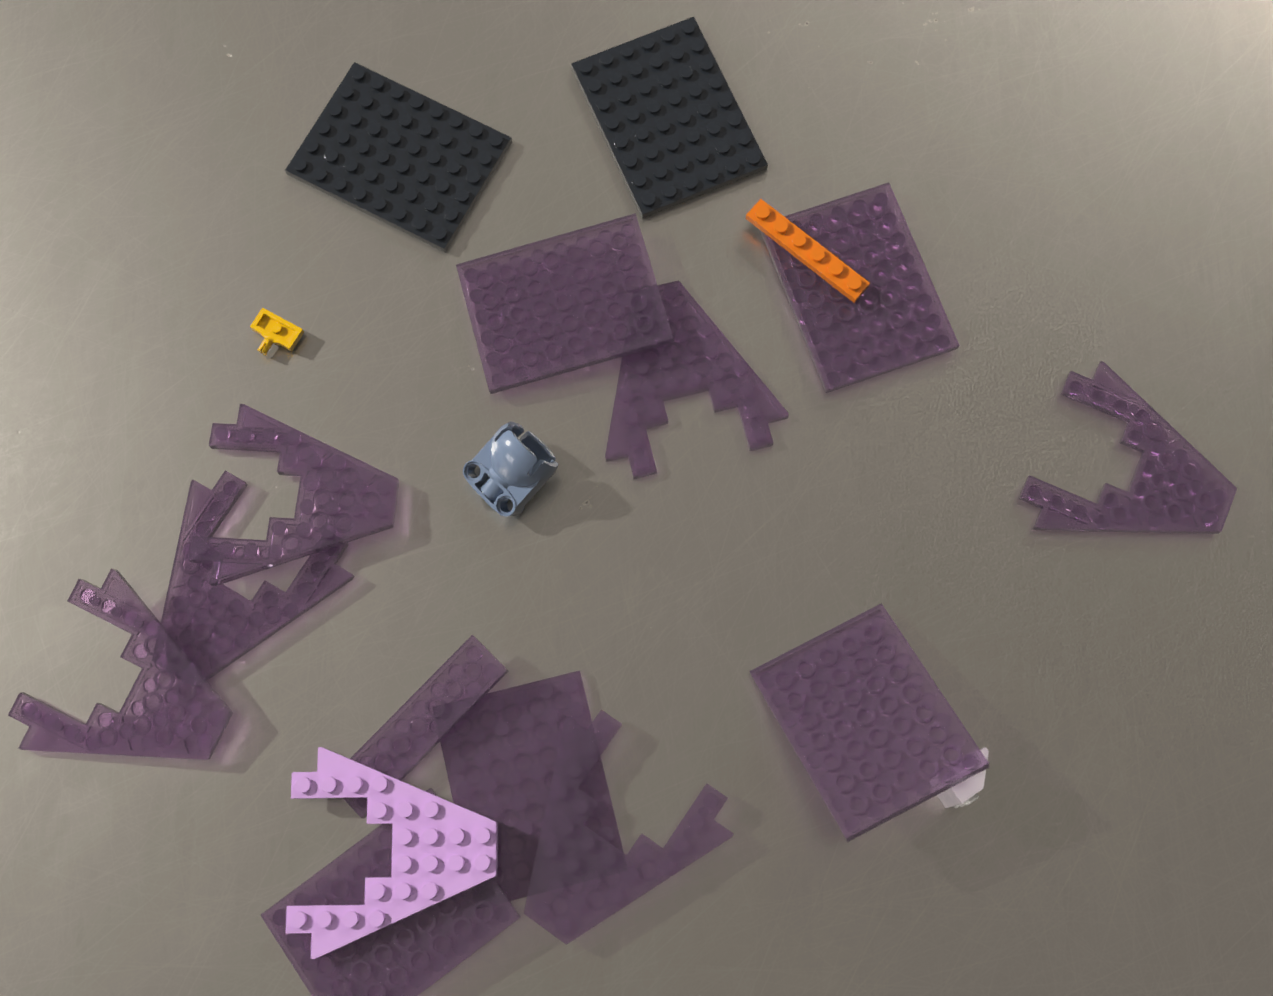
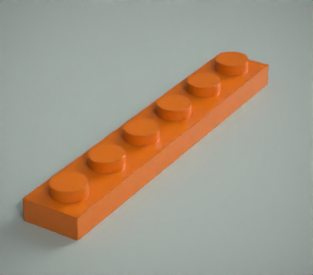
[746,199,870,303]

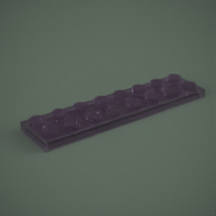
[343,635,508,818]

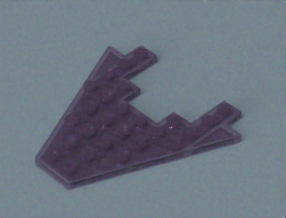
[605,280,789,479]

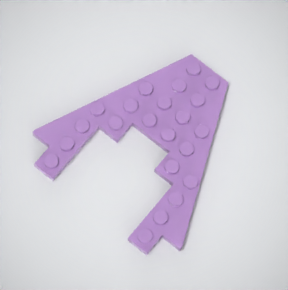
[286,747,498,959]

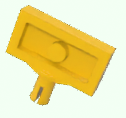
[250,308,304,355]

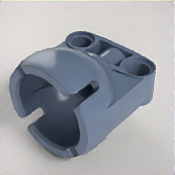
[463,421,558,517]

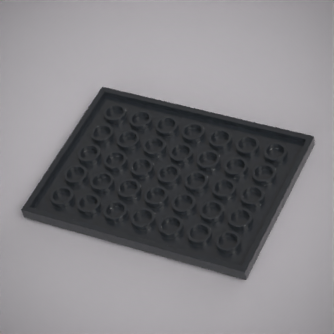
[571,16,768,219]
[285,62,512,253]

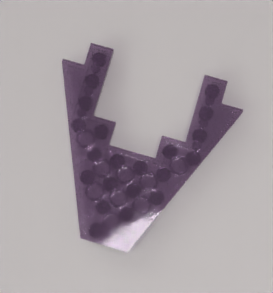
[1018,361,1237,534]
[188,404,399,586]
[153,470,355,688]
[8,568,233,760]
[524,710,734,945]

